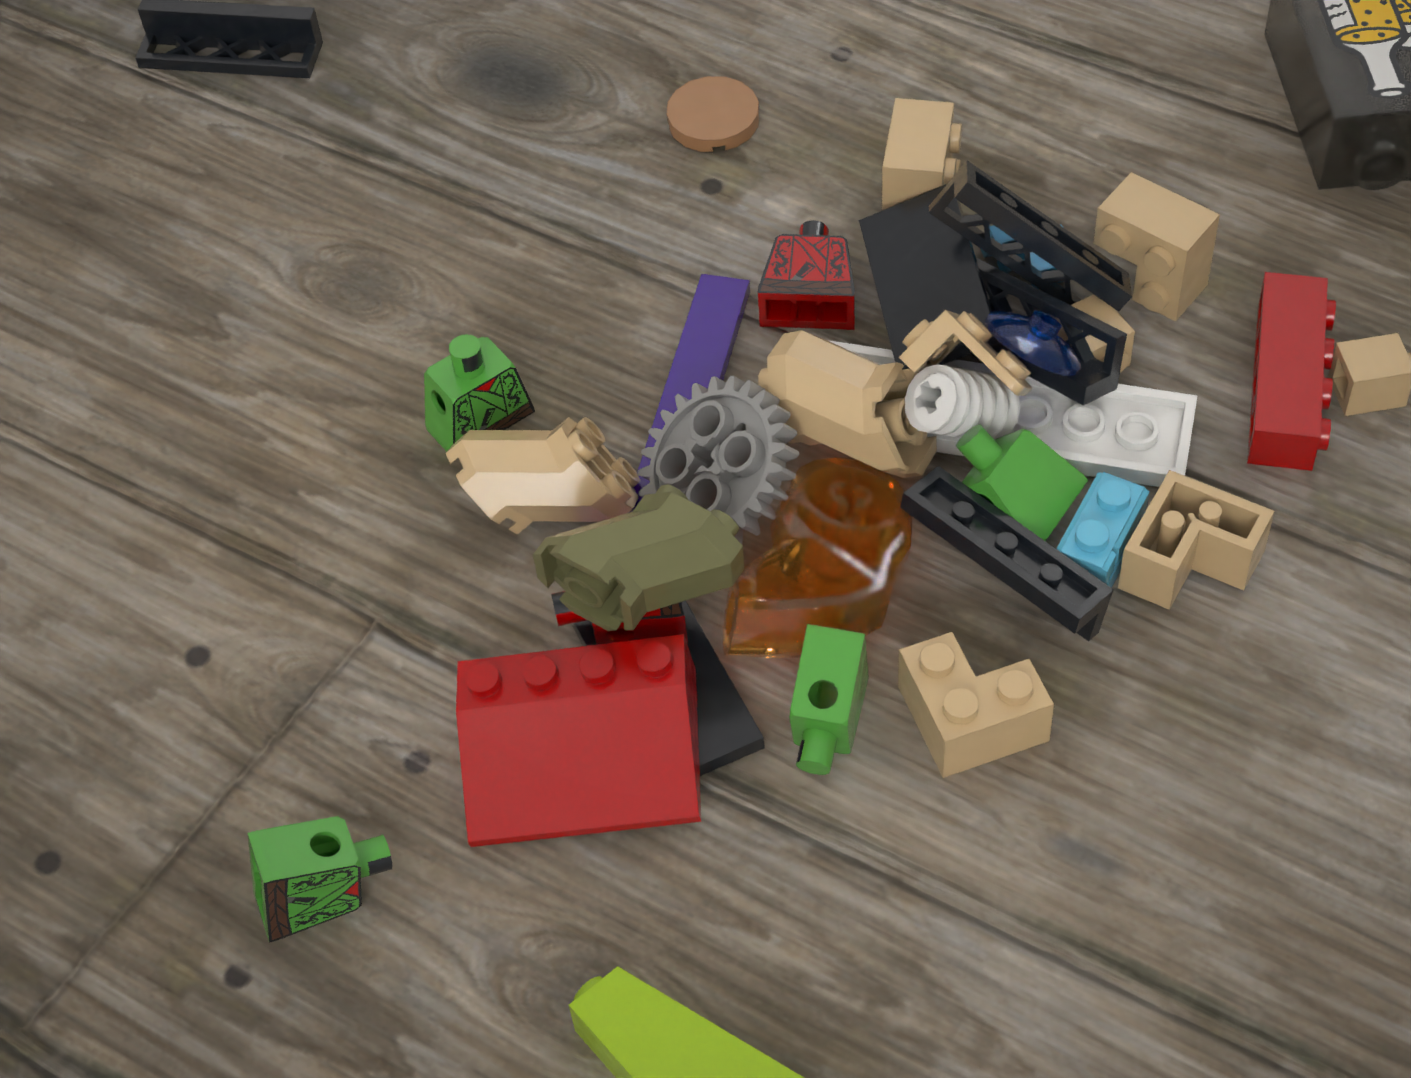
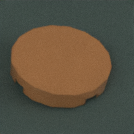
[666,76,759,152]

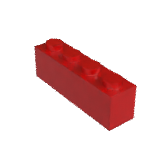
[1247,272,1336,471]

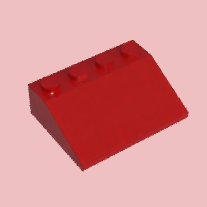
[456,634,701,847]

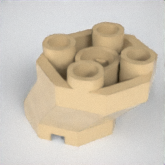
[758,330,937,478]
[445,417,640,534]

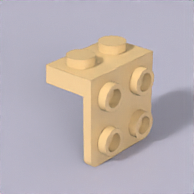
[899,310,1033,396]

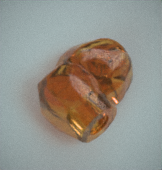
[723,457,912,658]

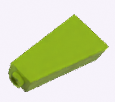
[569,966,804,1078]

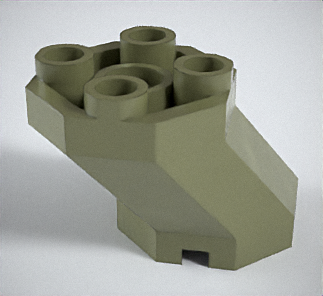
[533,484,745,631]

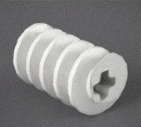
[905,364,1020,440]

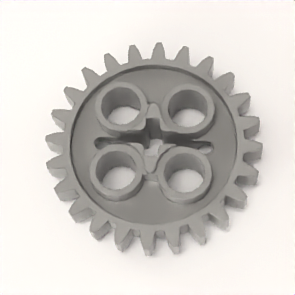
[638,375,799,544]

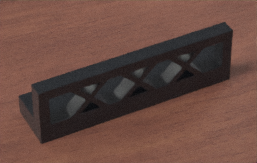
[135,0,323,79]
[929,160,1132,311]
[976,258,1127,405]
[900,466,1114,641]

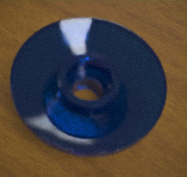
[985,310,1082,376]

